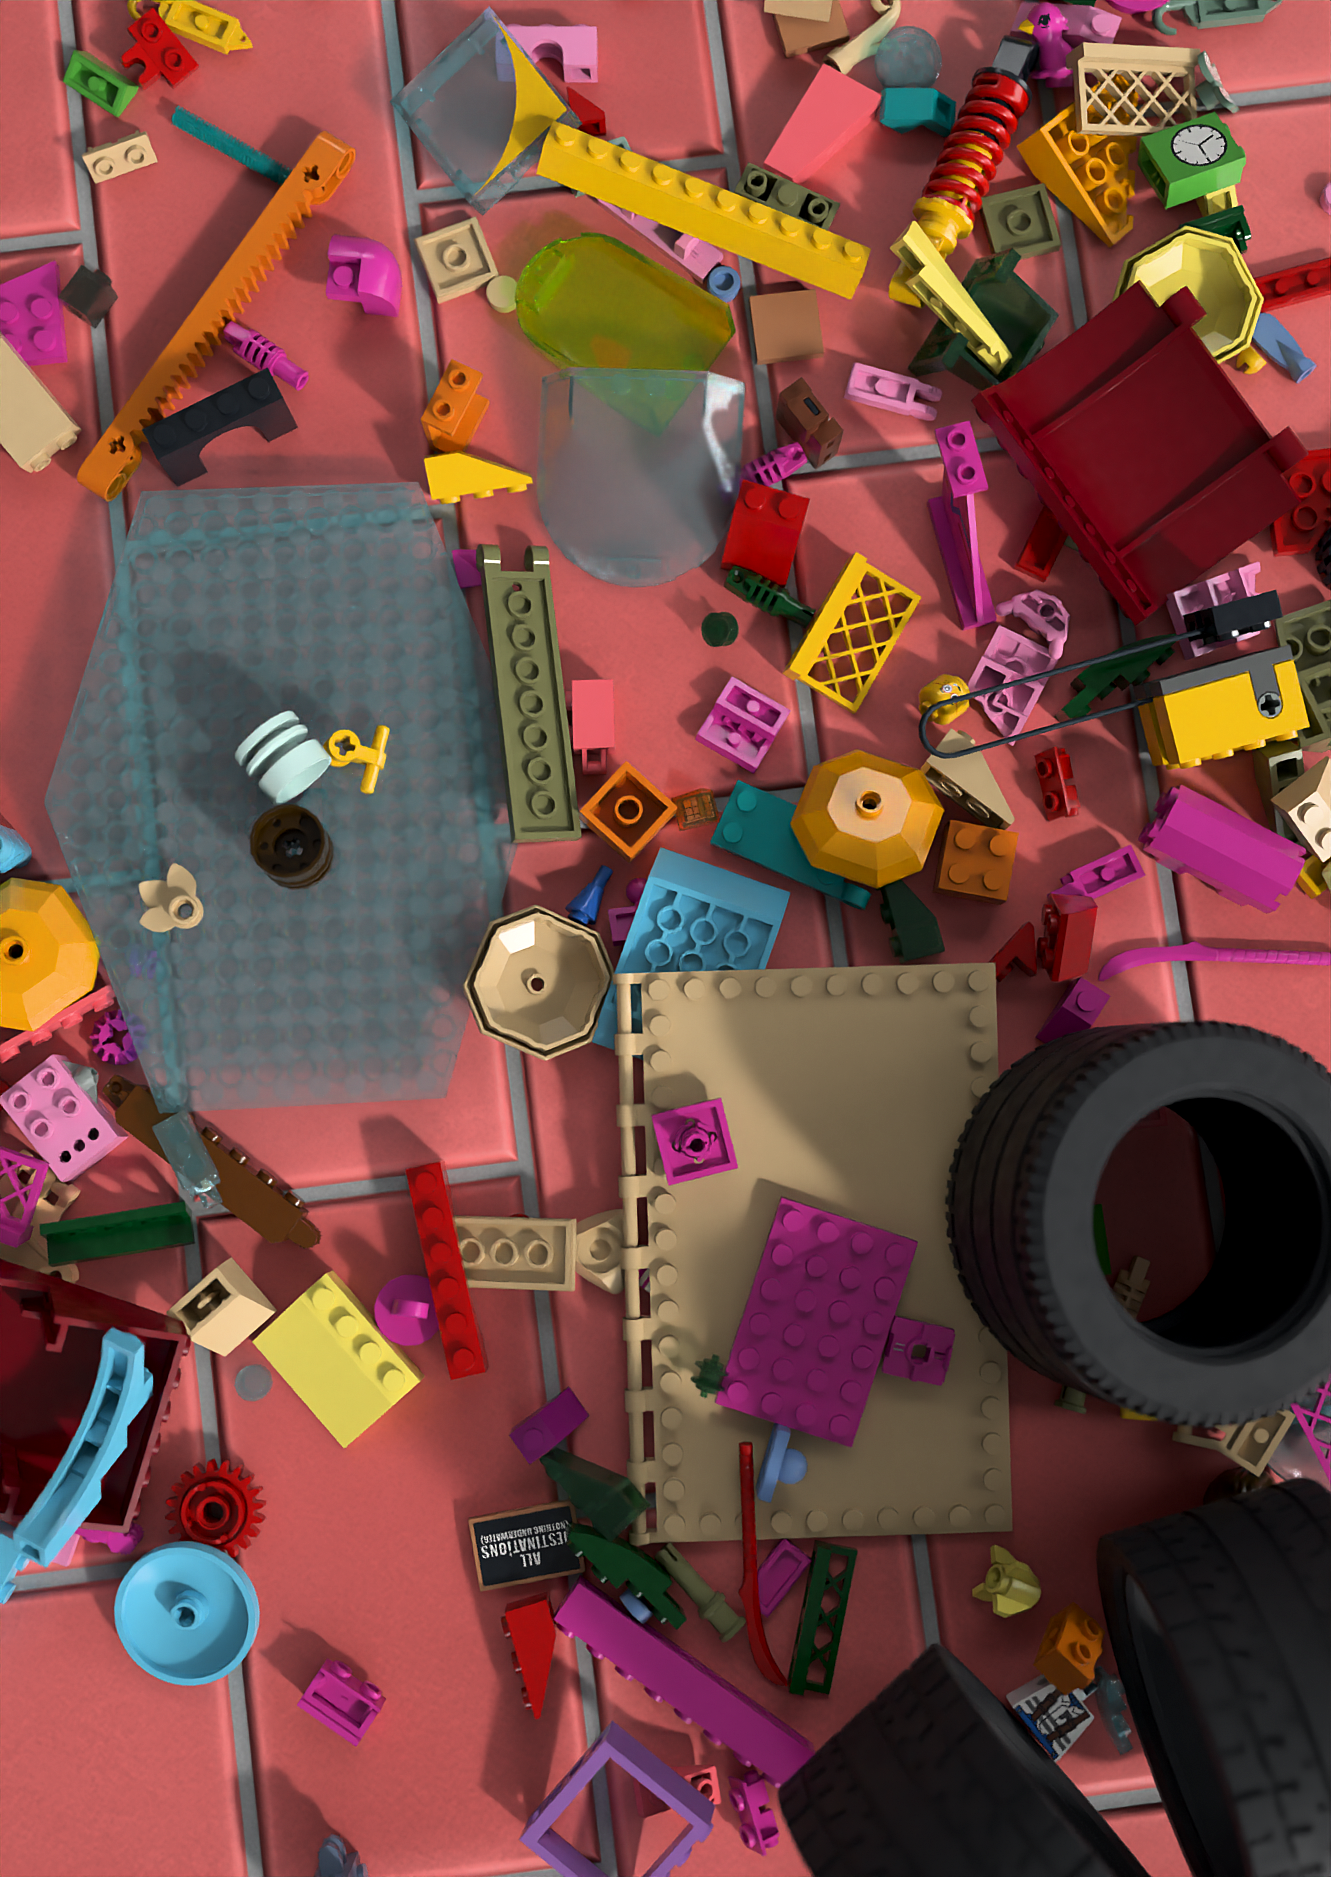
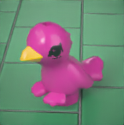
[1018,2,1092,88]

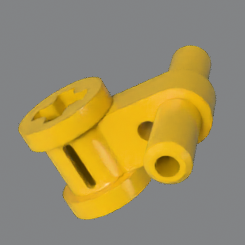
[323,725,390,794]

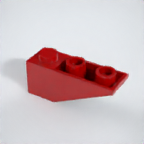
[501,1591,558,1720]

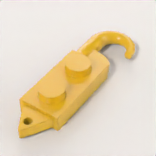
[127,0,253,55]

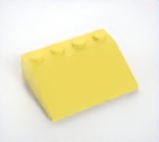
[252,1270,425,1449]

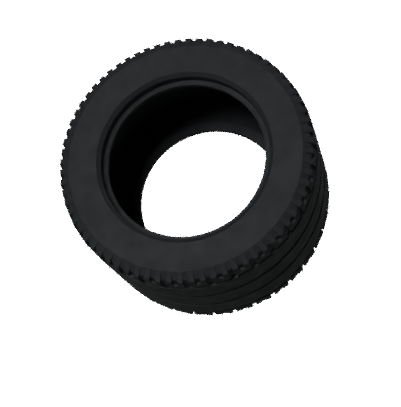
[945,1020,1331,1427]

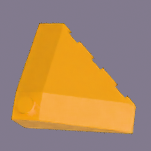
[1016,74,1138,247]

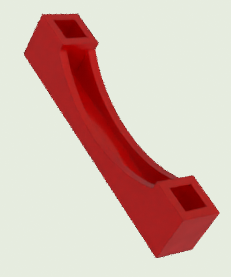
[405,1161,489,1381]

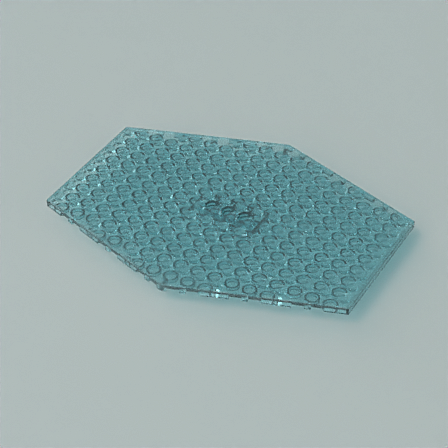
[44,482,518,1113]

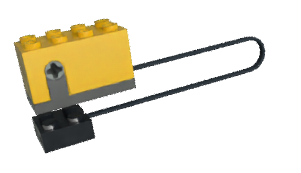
[919,590,1310,770]

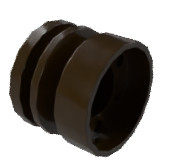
[249,804,335,890]

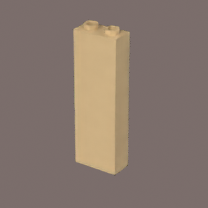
[0,331,82,473]

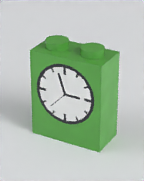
[1137,112,1246,209]

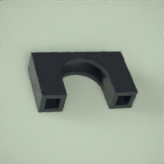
[142,367,298,487]

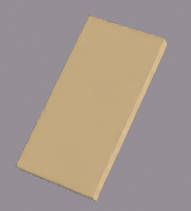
[454,1215,577,1291]

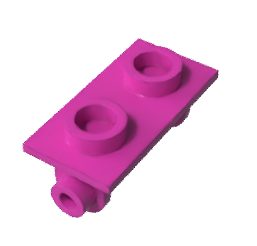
[728,1770,780,1856]

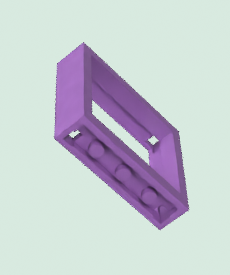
[519,1721,715,1877]

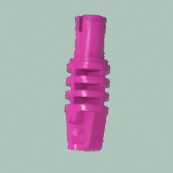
[223,321,309,391]
[715,442,807,505]

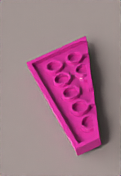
[0,261,68,366]

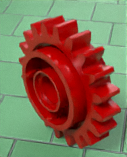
[165,1459,267,1558]

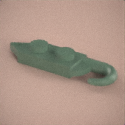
[1152,0,1283,35]

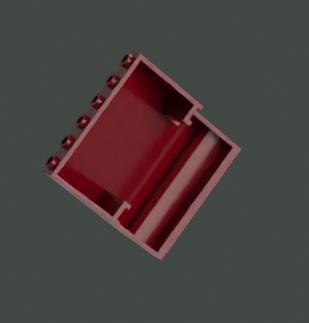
[0,1259,191,1533]

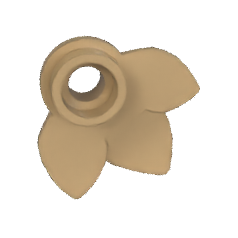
[139,863,204,933]

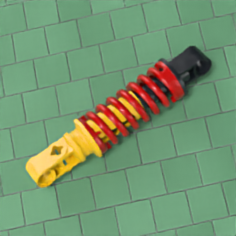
[889,35,1040,308]

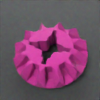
[90,1009,147,1065]

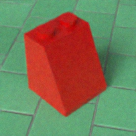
[720,479,810,587]

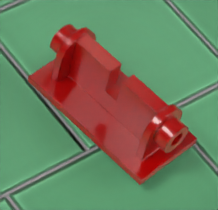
[1034,747,1081,822]

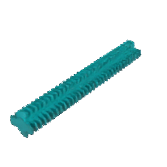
[172,106,293,186]

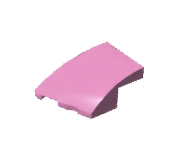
[1166,561,1260,660]
[967,625,1059,746]

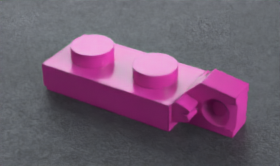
[1047,844,1145,900]

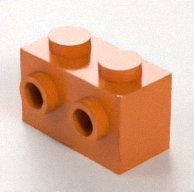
[1033,1602,1105,1696]

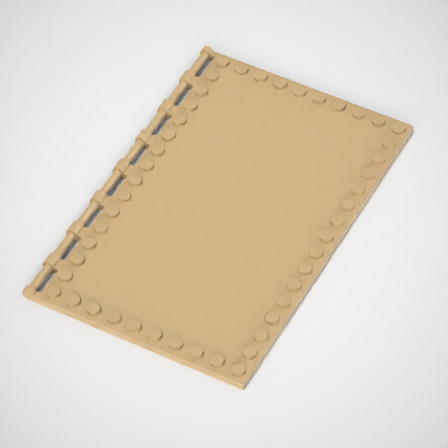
[612,963,1013,1545]

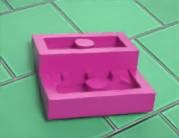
[695,677,791,774]

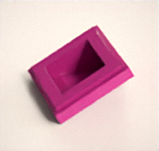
[452,549,482,589]

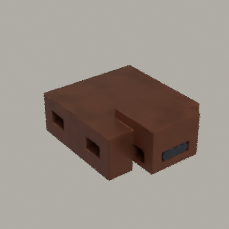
[776,377,844,470]

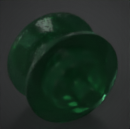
[701,612,739,647]
[690,1354,730,1398]

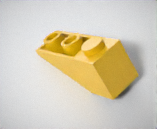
[424,450,533,504]

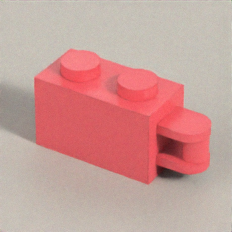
[565,679,615,775]

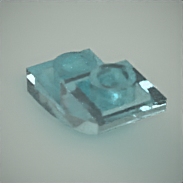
[1094,1665,1133,1755]

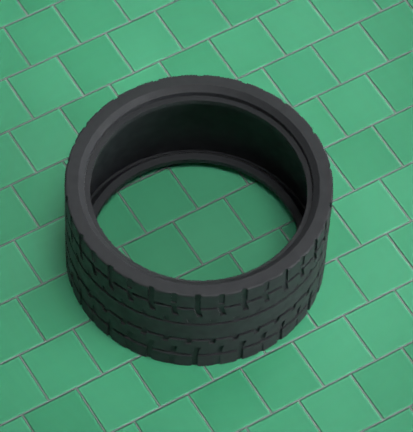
[1096,1477,1331,1877]
[778,1643,1151,1877]

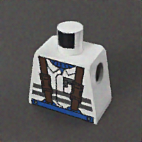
[1006,1674,1098,1763]

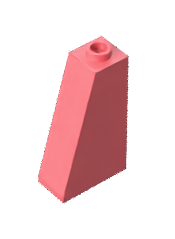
[763,63,882,185]

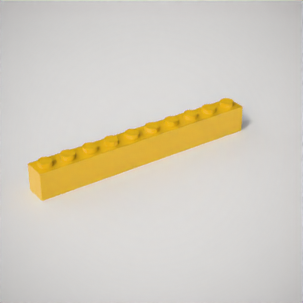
[536,120,871,300]

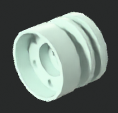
[234,711,332,805]

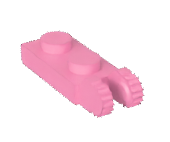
[844,362,942,421]

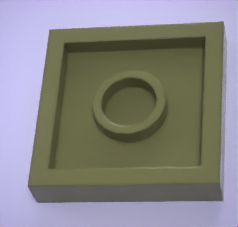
[979,183,1061,266]

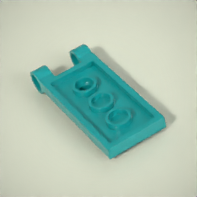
[710,780,871,910]

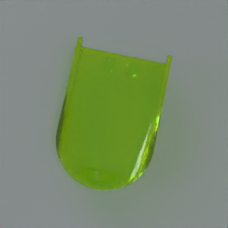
[515,232,736,438]

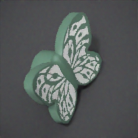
[1195,50,1240,113]

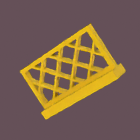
[782,552,921,714]

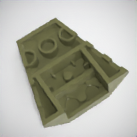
[1273,599,1331,753]

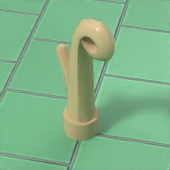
[823,0,901,75]

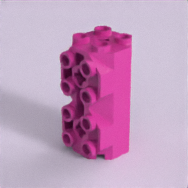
[1138,784,1306,914]

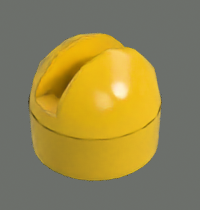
[1236,346,1267,375]

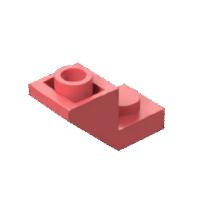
[633,1764,721,1818]

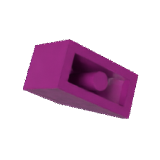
[509,1387,589,1465]

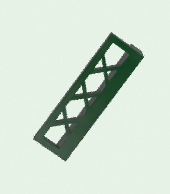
[40,1201,195,1267]
[787,1540,857,1696]

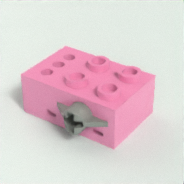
[0,1054,129,1182]

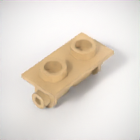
[82,130,158,184]

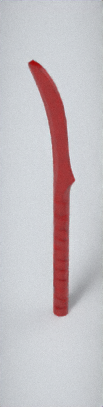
[738,1441,787,1686]

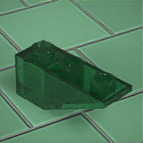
[875,879,945,964]
[539,1447,651,1543]

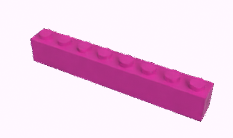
[554,1575,815,1788]

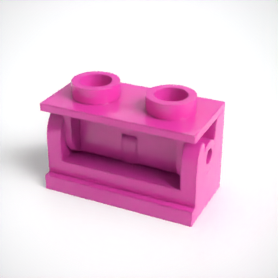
[297,1658,386,1746]

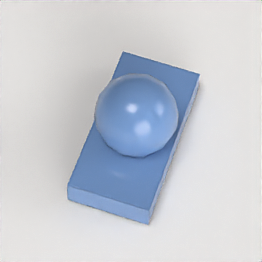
[755,1423,808,1503]

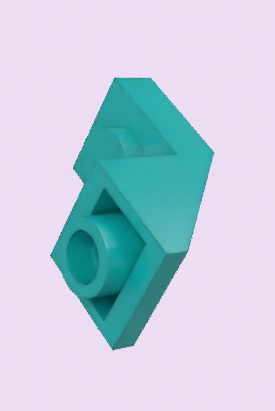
[879,88,956,138]

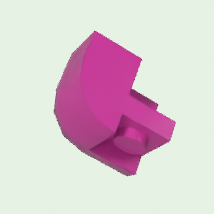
[326,234,402,317]

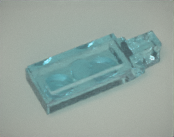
[152,1110,223,1209]

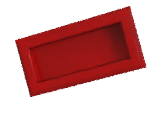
[1014,506,1068,583]

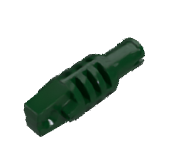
[724,565,816,629]

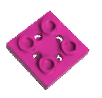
[651,1097,738,1186]

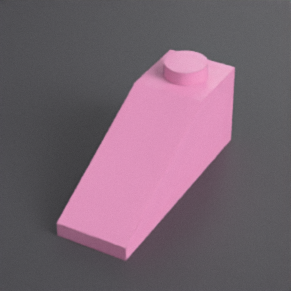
[1009,2,1122,49]

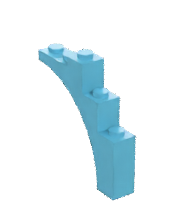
[13,1327,153,1568]

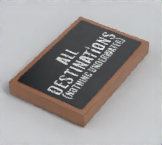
[468,1498,586,1592]

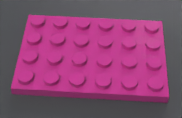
[715,1196,918,1448]

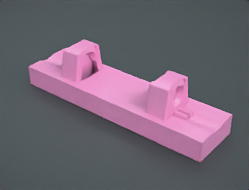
[598,199,723,284]

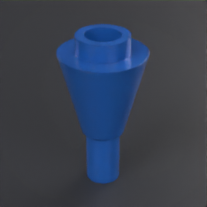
[565,865,613,927]

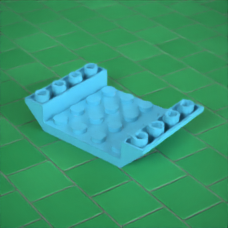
[592,847,791,1060]

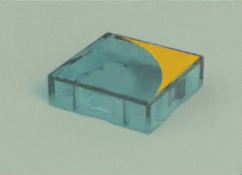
[390,6,582,216]

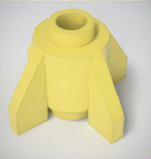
[972,1545,1041,1618]

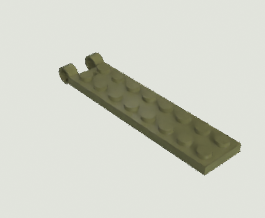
[476,544,582,843]

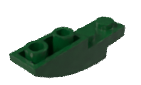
[1054,633,1178,722]
[565,1522,687,1630]

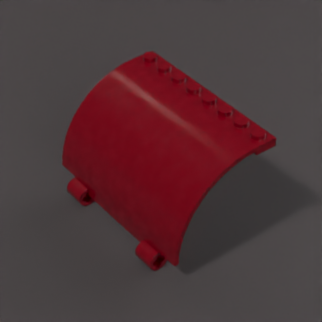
[971,280,1309,626]

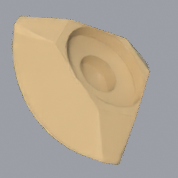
[575,1209,625,1294]

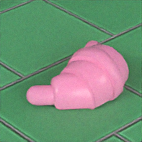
[995,589,1070,659]

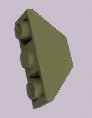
[734,162,840,231]

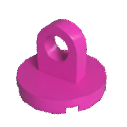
[374,1274,439,1346]

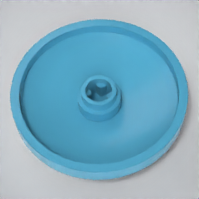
[114,1541,260,1686]

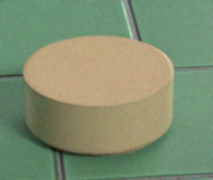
[487,276,521,313]

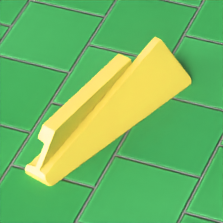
[890,221,1012,375]

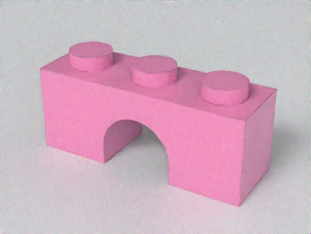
[496,24,598,83]

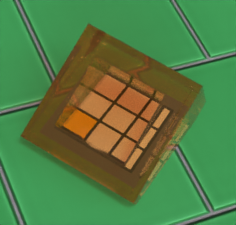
[672,788,720,831]

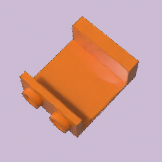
[420,359,490,453]

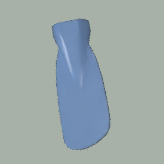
[1251,313,1317,383]

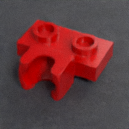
[120,8,199,90]

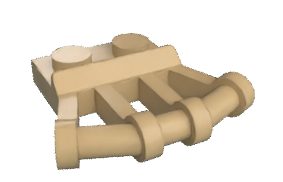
[1172,1410,1296,1477]

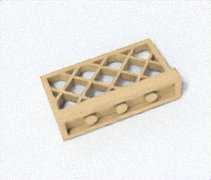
[1066,42,1200,136]

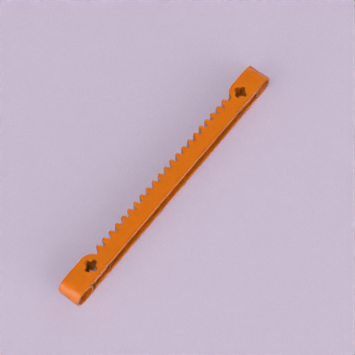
[77,131,356,502]

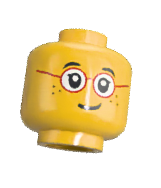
[919,674,970,725]

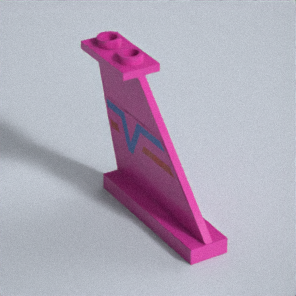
[927,421,997,631]

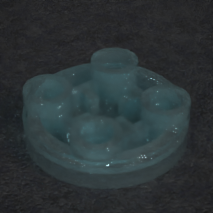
[875,26,942,89]

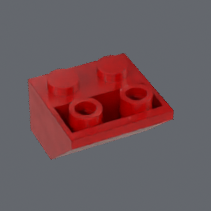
[1036,893,1098,982]

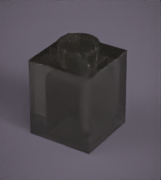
[58,265,118,329]

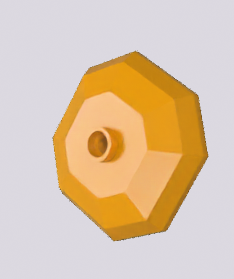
[790,749,944,888]
[0,877,103,1031]

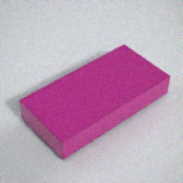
[758,1539,812,1618]

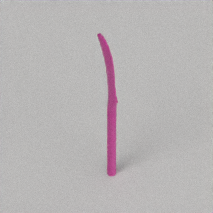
[1098,941,1331,981]

